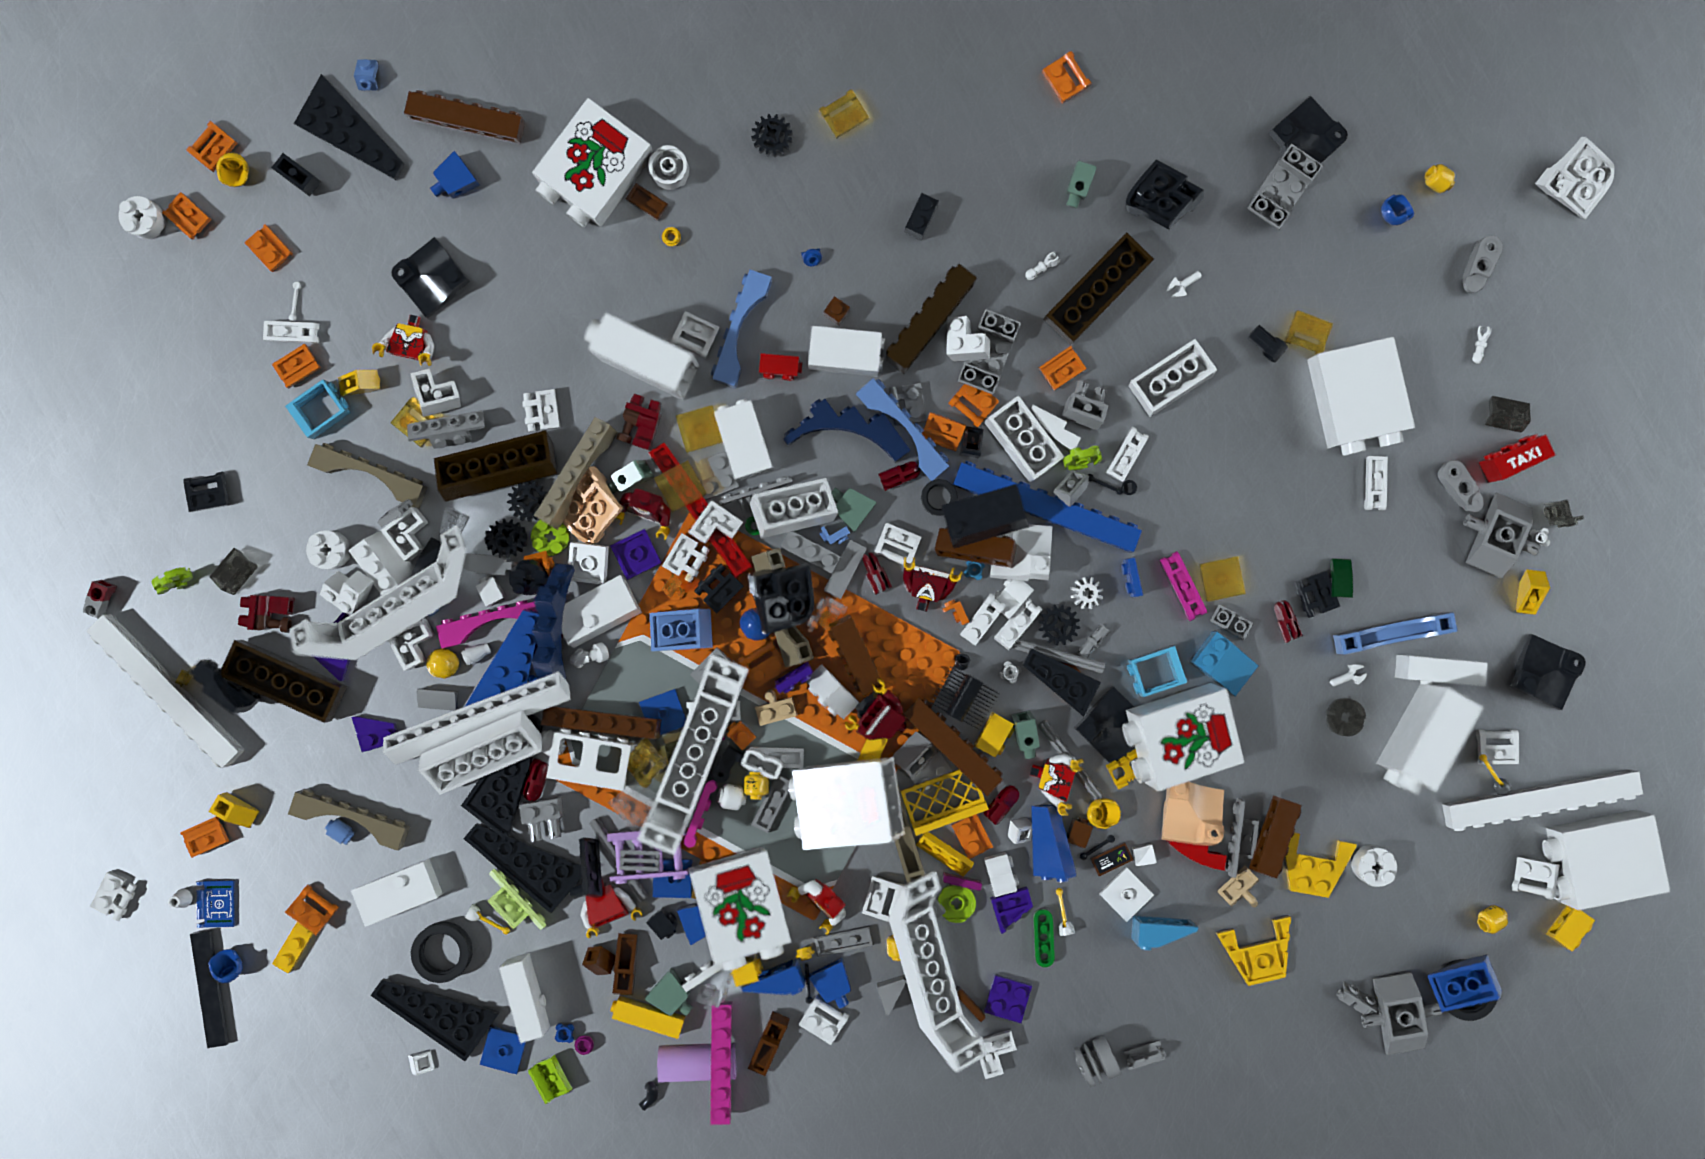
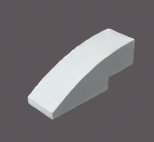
[1030,405,1081,452]

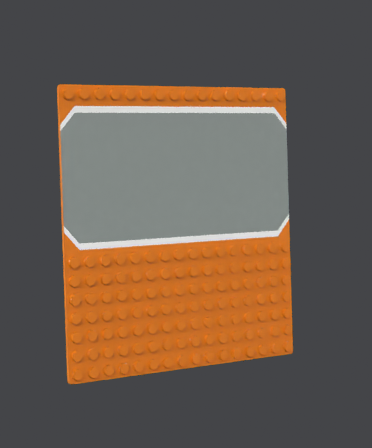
[556,513,960,920]

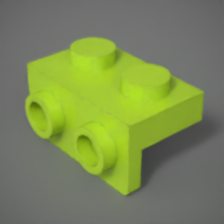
[528,1055,572,1104]

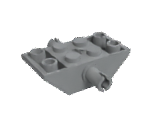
[1463,493,1541,578]
[1361,972,1442,1055]

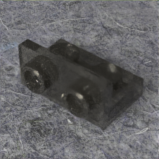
[210,548,258,595]

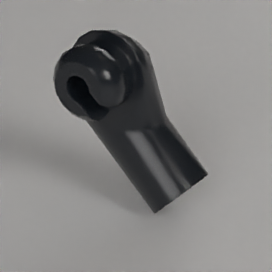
[639,1081,658,1111]

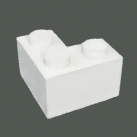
[947,316,990,361]
[410,369,461,417]
[381,507,429,561]
[320,570,374,616]
[388,618,435,671]
[806,664,859,719]

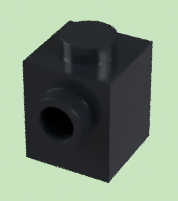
[646,907,678,940]

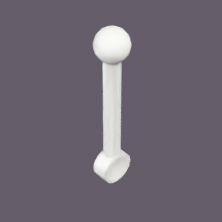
[289,282,301,321]

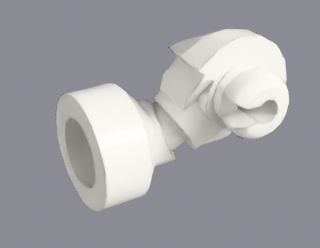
[570,642,609,668]

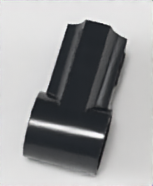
[1248,325,1288,363]

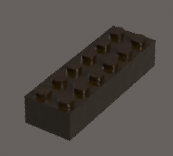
[1043,232,1154,346]
[886,263,977,374]
[434,430,557,502]
[221,639,347,723]

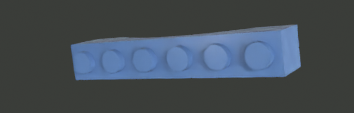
[711,270,772,388]
[856,378,949,481]
[1333,612,1458,655]

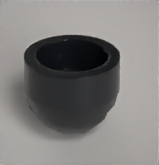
[1122,480,1137,495]
[954,654,970,671]

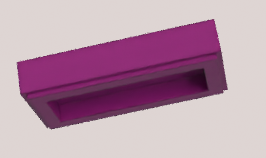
[942,872,982,891]

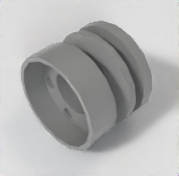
[1074,1036,1121,1087]

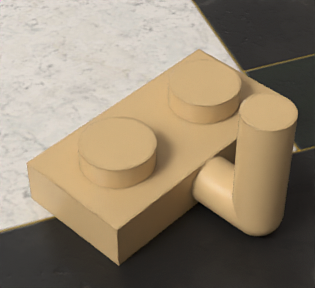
[755,689,798,726]
[1217,866,1260,908]

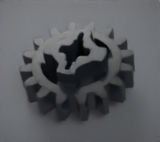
[751,114,793,157]
[507,481,548,522]
[484,519,528,559]
[1038,604,1080,646]

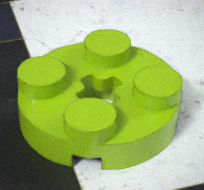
[1063,446,1103,470]
[531,520,570,556]
[151,567,193,595]
[938,884,976,923]

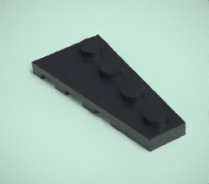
[1022,648,1101,717]

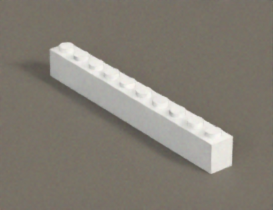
[87,614,245,768]
[383,672,571,765]
[1442,770,1643,831]

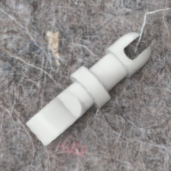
[1025,252,1060,280]
[1473,325,1491,364]

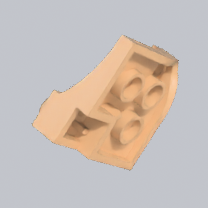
[563,466,623,544]
[1161,781,1224,846]

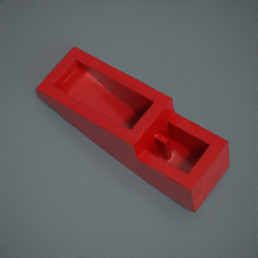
[1166,840,1227,871]

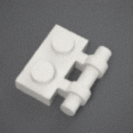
[522,389,561,432]
[662,533,710,583]
[90,871,137,921]

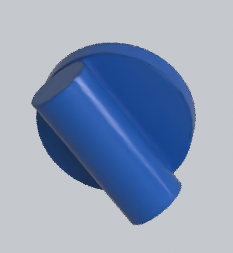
[801,248,822,266]

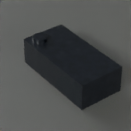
[941,484,1029,549]

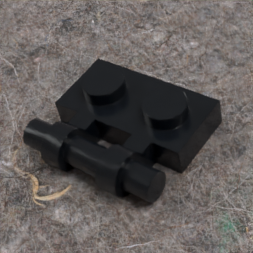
[694,564,744,614]
[1295,571,1340,618]

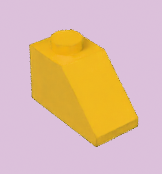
[338,370,380,396]
[1516,569,1550,615]

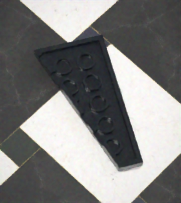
[293,74,405,180]
[461,714,543,840]
[463,823,582,914]
[370,978,500,1061]

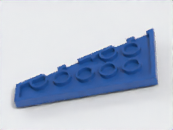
[465,609,539,707]

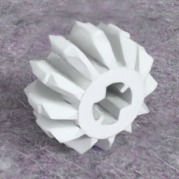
[1071,577,1104,609]

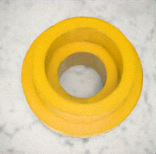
[662,227,681,247]
[796,946,815,961]

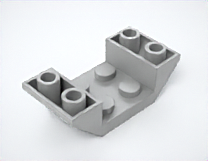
[1247,144,1323,230]
[957,309,1021,395]

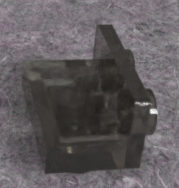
[1485,396,1531,432]
[1544,499,1584,528]

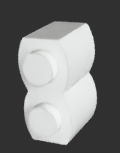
[994,579,1034,619]
[741,748,783,779]
[984,852,1019,897]

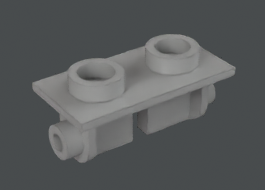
[1336,981,1378,1016]
[1123,1040,1166,1070]

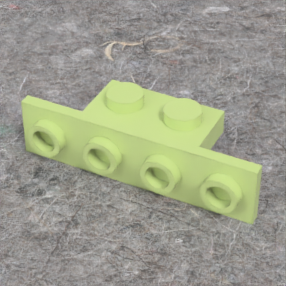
[488,869,546,930]

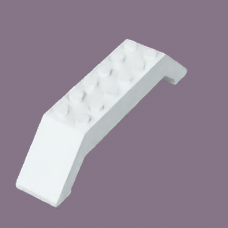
[290,525,466,660]
[638,654,748,855]
[889,871,987,1072]

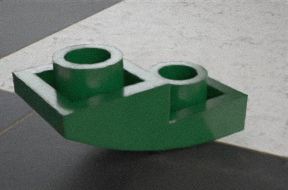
[1330,559,1353,598]

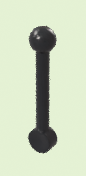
[1088,474,1123,495]
[1080,835,1115,860]
[805,964,813,1004]

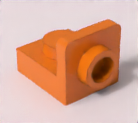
[524,551,555,577]
[942,599,969,625]
[726,720,757,751]

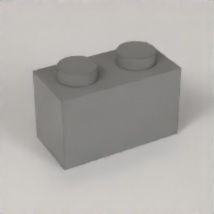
[892,731,938,780]

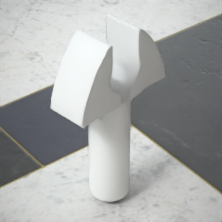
[1167,271,1202,298]
[1330,664,1367,687]

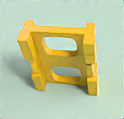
[1105,749,1138,790]

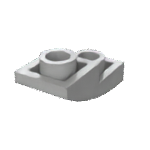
[1210,604,1254,640]

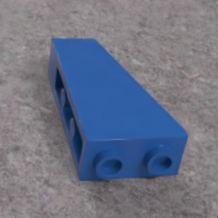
[1032,804,1076,882]

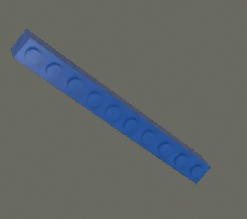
[953,461,1142,553]

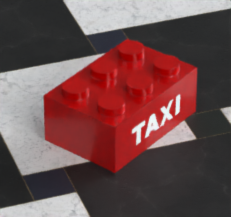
[1478,433,1556,483]

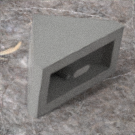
[877,975,907,1015]

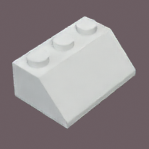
[348,530,414,595]

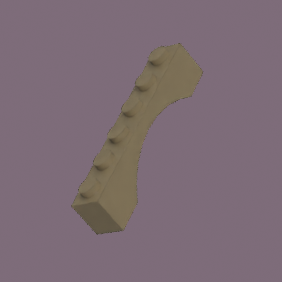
[534,417,618,530]
[307,442,428,508]
[751,548,814,668]
[894,782,925,884]
[288,789,410,851]

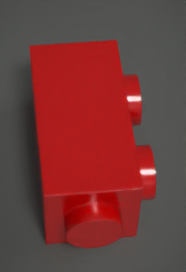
[759,353,803,381]

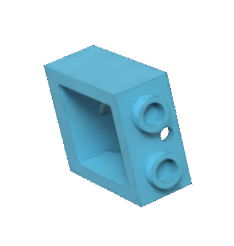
[285,379,351,439]
[1127,645,1187,697]

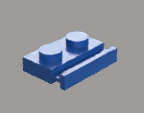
[1121,558,1143,597]

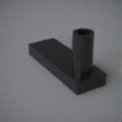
[570,837,603,899]

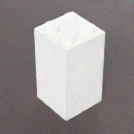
[808,326,885,377]
[714,399,774,482]

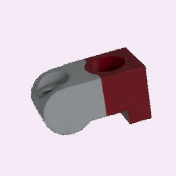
[83,580,117,619]

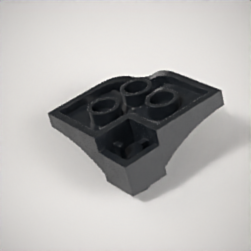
[1268,95,1348,163]
[1126,159,1204,230]
[391,237,470,319]
[747,563,814,635]
[1510,634,1586,710]
[190,659,261,714]
[1074,686,1135,763]

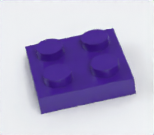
[610,529,662,580]
[775,661,813,693]
[984,974,1032,1023]

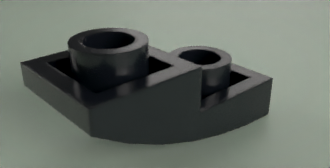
[412,537,442,575]

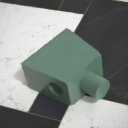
[1066,161,1097,209]
[607,460,655,494]
[831,487,877,532]
[1011,710,1040,759]
[645,968,693,1016]

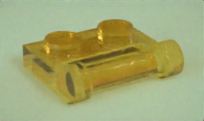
[818,89,869,139]
[1284,310,1333,355]
[391,397,439,448]
[628,738,668,788]

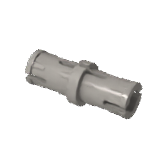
[1076,624,1110,658]

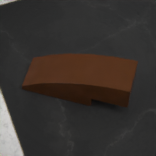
[612,933,638,996]
[748,1011,790,1076]

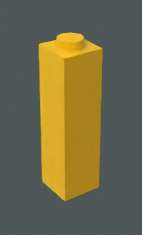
[610,995,686,1039]

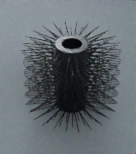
[930,666,999,730]

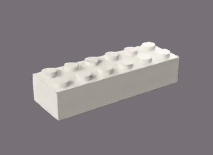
[418,711,542,795]

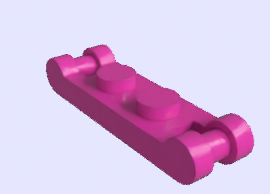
[1159,551,1207,621]
[684,780,718,848]

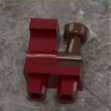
[616,394,662,451]
[238,595,295,633]

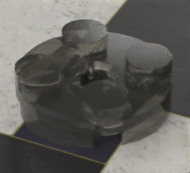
[1325,698,1366,737]

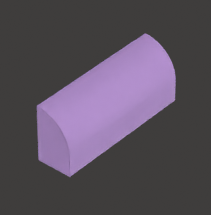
[657,1043,737,1082]

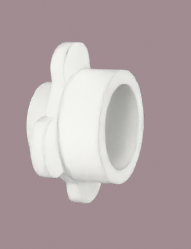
[1529,528,1550,547]
[999,661,1021,684]

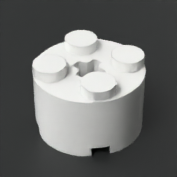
[648,145,689,190]
[119,196,167,240]
[306,530,352,570]
[1351,845,1397,887]

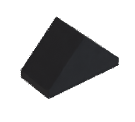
[960,426,984,458]

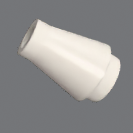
[461,643,492,666]
[168,889,192,908]

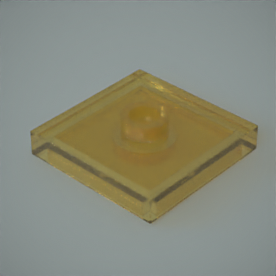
[676,405,723,453]
[654,460,707,512]
[1199,556,1246,602]

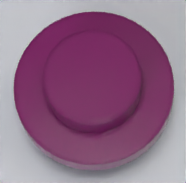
[574,1035,594,1055]

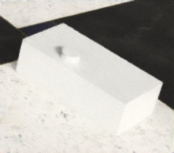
[1129,339,1217,417]
[984,396,1064,483]
[750,478,838,538]
[562,575,642,648]
[1395,655,1488,686]
[351,859,443,927]
[499,953,550,1043]

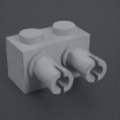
[1061,381,1109,430]
[519,796,564,842]

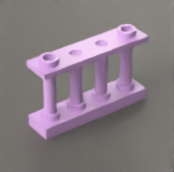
[607,828,689,884]

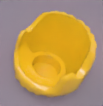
[216,152,249,187]
[426,648,460,679]
[1087,798,1121,829]

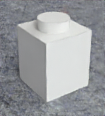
[476,576,507,607]

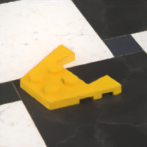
[1285,832,1357,898]
[1216,915,1291,986]

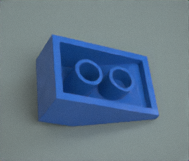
[1427,954,1502,1012]
[741,958,806,995]

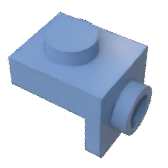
[354,59,378,91]
[819,526,850,545]

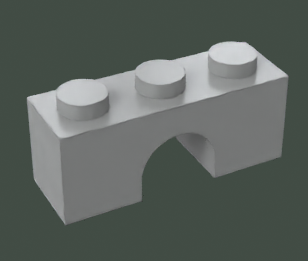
[781,531,841,574]

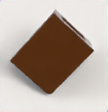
[582,946,616,975]

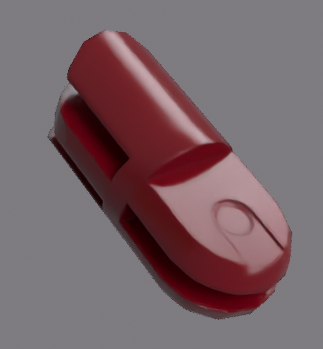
[878,461,921,491]
[862,552,892,595]
[1274,600,1303,643]
[523,758,549,802]
[983,785,1019,825]

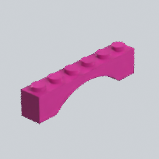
[436,600,537,648]
[710,1001,732,1125]

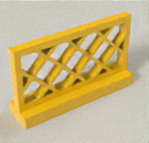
[900,769,989,836]

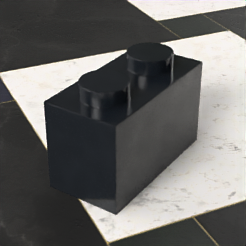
[271,153,321,197]
[904,193,939,241]

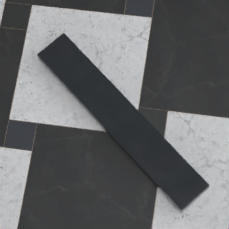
[190,930,229,1048]

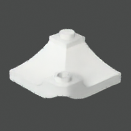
[1535,137,1614,219]
[990,524,1053,581]

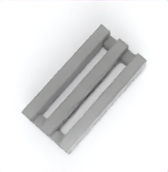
[377,499,413,527]
[619,850,660,871]

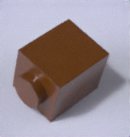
[823,296,850,326]
[1067,817,1093,849]

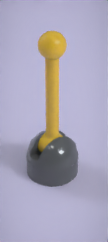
[1479,754,1512,795]

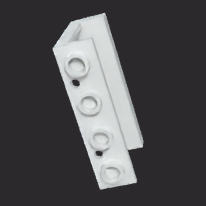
[546,727,633,791]

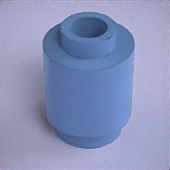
[325,818,356,845]

